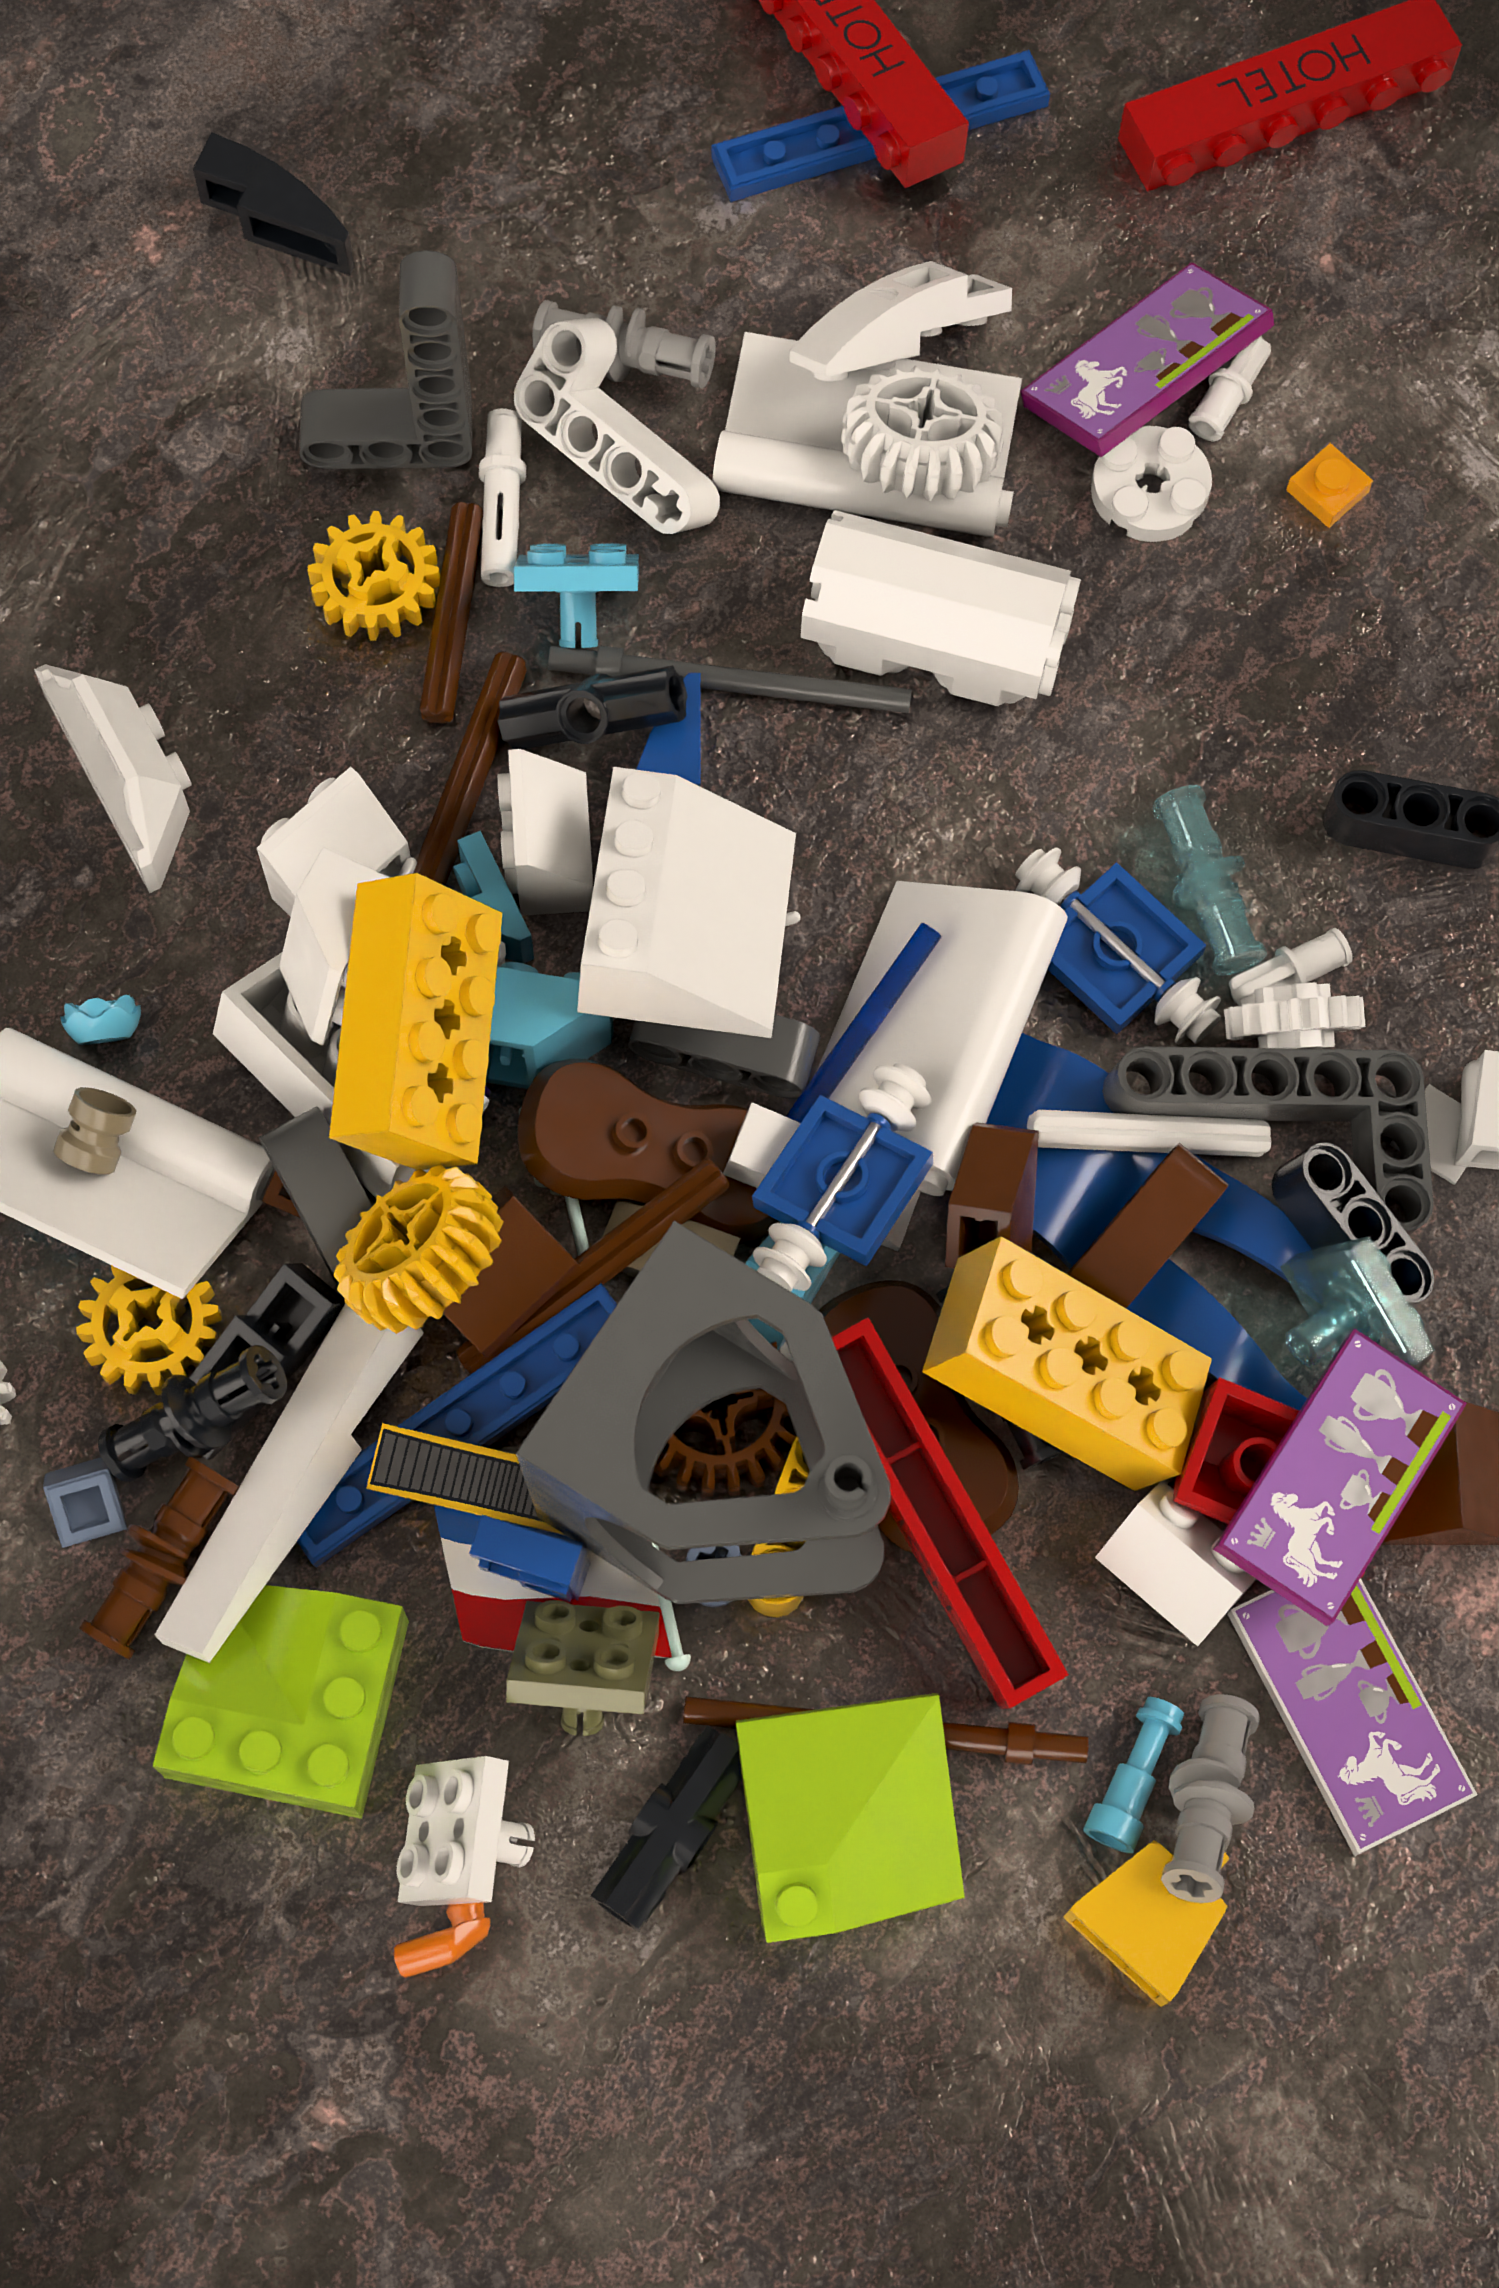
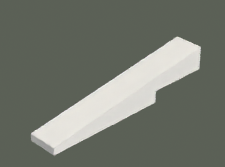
[155,1303,424,1663]

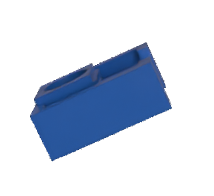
[469,1515,591,1602]

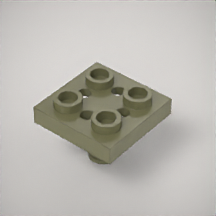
[506,1600,660,1736]

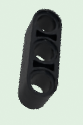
[1323,770,1499,869]
[1271,1143,1434,1320]

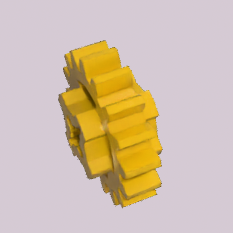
[308,511,440,641]
[76,1265,222,1396]

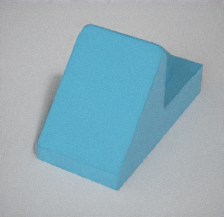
[453,831,534,964]

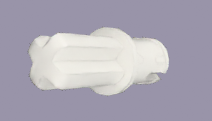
[1188,336,1271,441]
[1229,928,1352,1006]

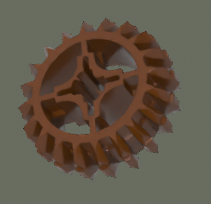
[654,1341,797,1497]

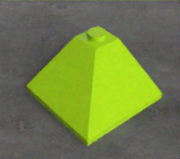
[735,1693,965,1943]

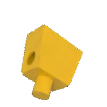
[1063,1840,1229,2007]

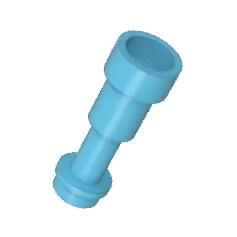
[1083,1697,1184,1853]

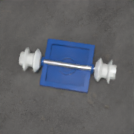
[1015,848,1221,1045]
[752,1063,934,1292]

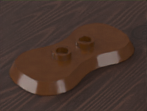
[517,1059,778,1245]
[818,1280,1019,1553]

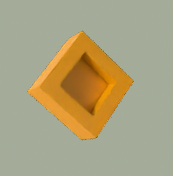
[1286,443,1373,528]

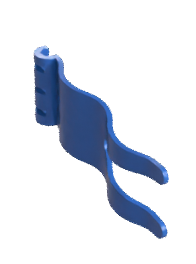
[986,1033,1393,1411]

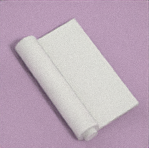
[712,332,1022,537]
[796,881,1068,1196]
[0,1028,274,1299]

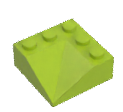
[153,1585,409,1819]

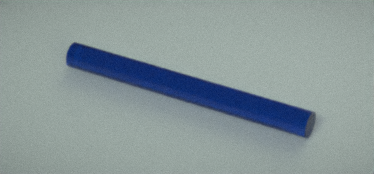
[785,922,942,1123]

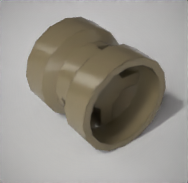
[53,1087,137,1175]

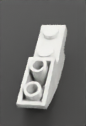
[790,261,1012,381]

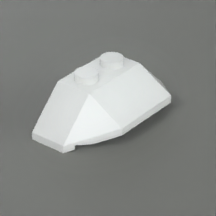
[34,664,192,893]

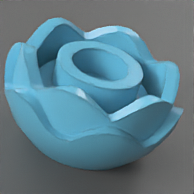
[60,995,141,1045]

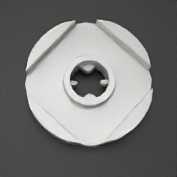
[1091,426,1212,542]

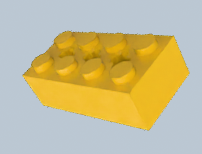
[329,873,503,1170]
[922,1236,1212,1491]

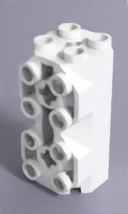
[800,510,1081,706]

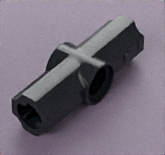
[497,665,688,749]
[590,1725,743,1932]

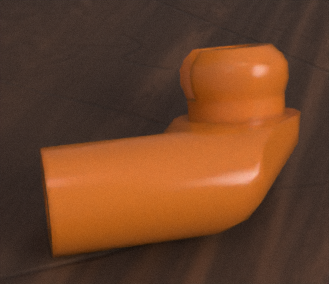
[394,1902,491,1978]

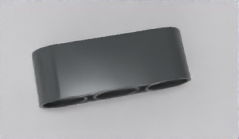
[628,1014,821,1099]
[259,1106,372,1287]

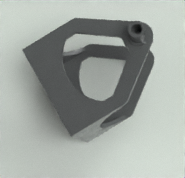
[516,1221,891,1604]

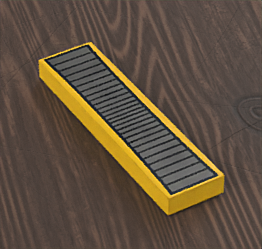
[366,1423,566,1536]

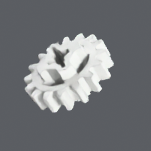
[1224,982,1366,1049]

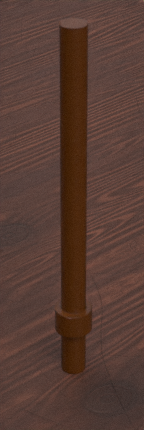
[683,1696,1089,1765]

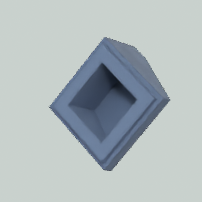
[43,1457,127,1548]

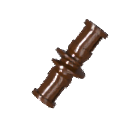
[79,1457,239,1660]

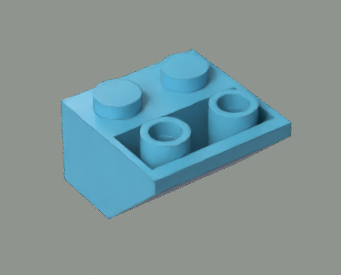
[486,962,614,1089]

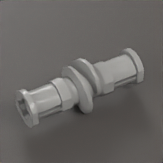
[533,300,716,389]
[1161,1694,1260,1903]

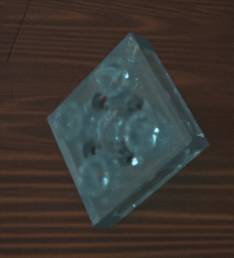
[1280,1236,1435,1367]

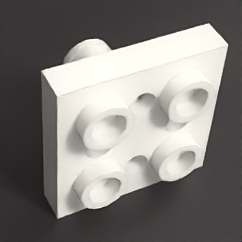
[397,1756,535,1906]

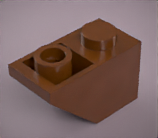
[945,1122,1039,1268]

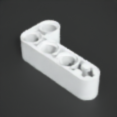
[514,318,720,534]

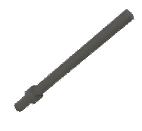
[548,645,912,713]

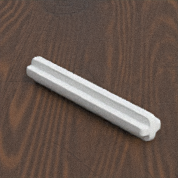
[1027,1110,1272,1157]

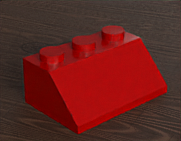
[1172,1377,1365,1579]

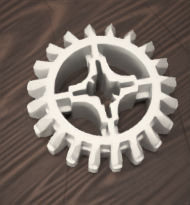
[841,366,1004,502]

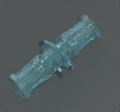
[1152,785,1267,976]

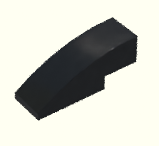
[193,132,355,275]
[189,1263,345,1460]

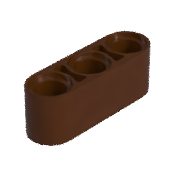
[1067,1143,1229,1308]

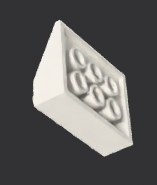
[577,767,796,1038]

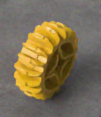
[333,1164,504,1334]

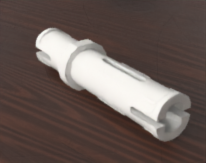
[479,409,527,587]

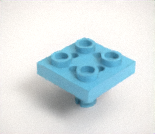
[514,543,639,648]

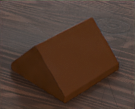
[443,1186,582,1358]
[1381,1401,1499,1545]

